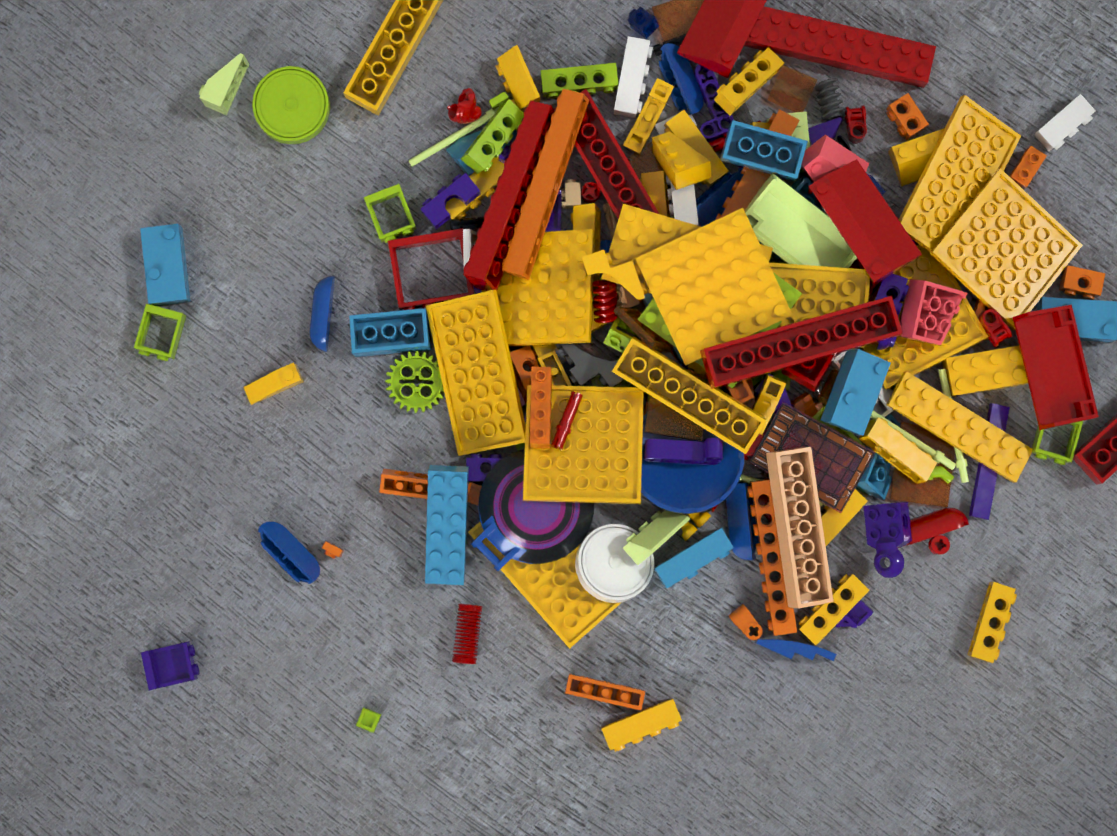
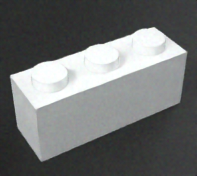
[1034,94,1096,151]

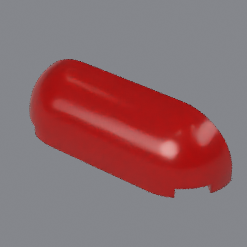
[900,507,969,548]

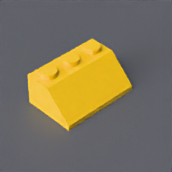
[495,45,540,112]
[888,128,944,187]

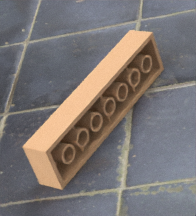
[766,447,834,609]

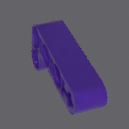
[694,64,734,142]
[644,438,723,465]

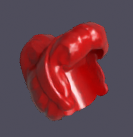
[447,88,482,124]

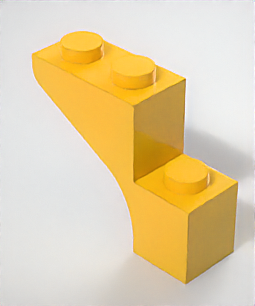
[582,250,647,300]

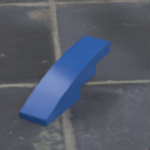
[754,639,837,661]

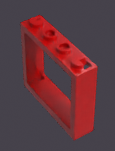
[388,228,474,311]

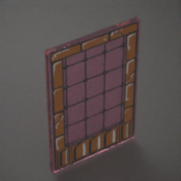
[749,402,876,513]

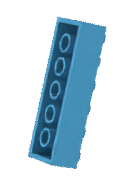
[425,465,469,585]

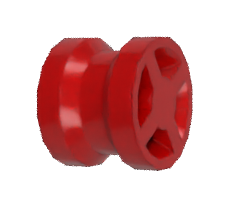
[581,182,600,203]
[928,535,950,555]

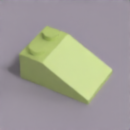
[199,53,250,115]

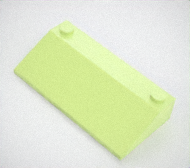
[745,173,857,268]

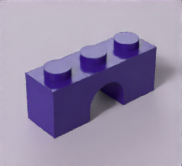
[421,173,481,230]

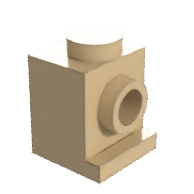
[561,179,581,209]
[615,283,640,310]

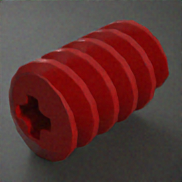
[592,280,618,323]

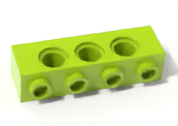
[541,63,618,99]
[461,99,524,174]

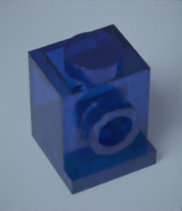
[627,6,659,39]

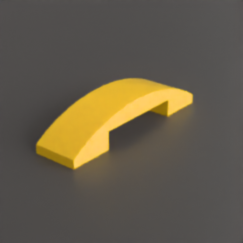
[623,78,674,154]

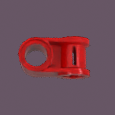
[844,105,867,144]
[978,309,1012,347]

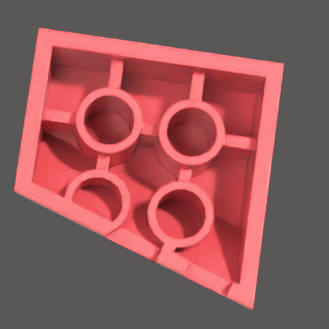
[801,135,869,183]
[899,279,968,345]

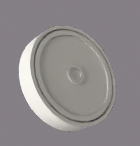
[575,524,654,603]

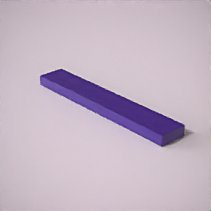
[969,403,1010,520]

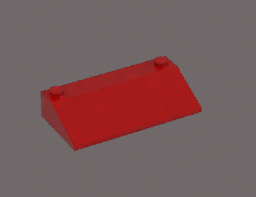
[677,0,767,78]
[808,159,922,287]
[1013,305,1099,430]

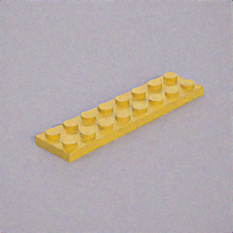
[886,371,1033,483]

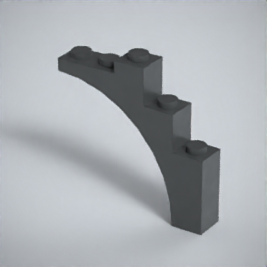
[554,343,679,387]

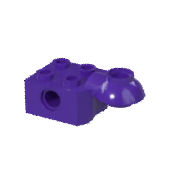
[875,274,909,350]
[863,502,912,578]

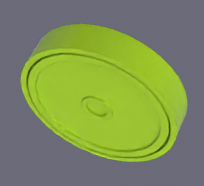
[252,66,330,144]

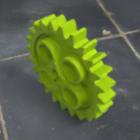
[385,351,444,414]

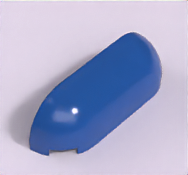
[659,43,703,115]
[696,168,743,227]
[310,276,335,352]
[726,483,759,560]
[258,522,320,584]

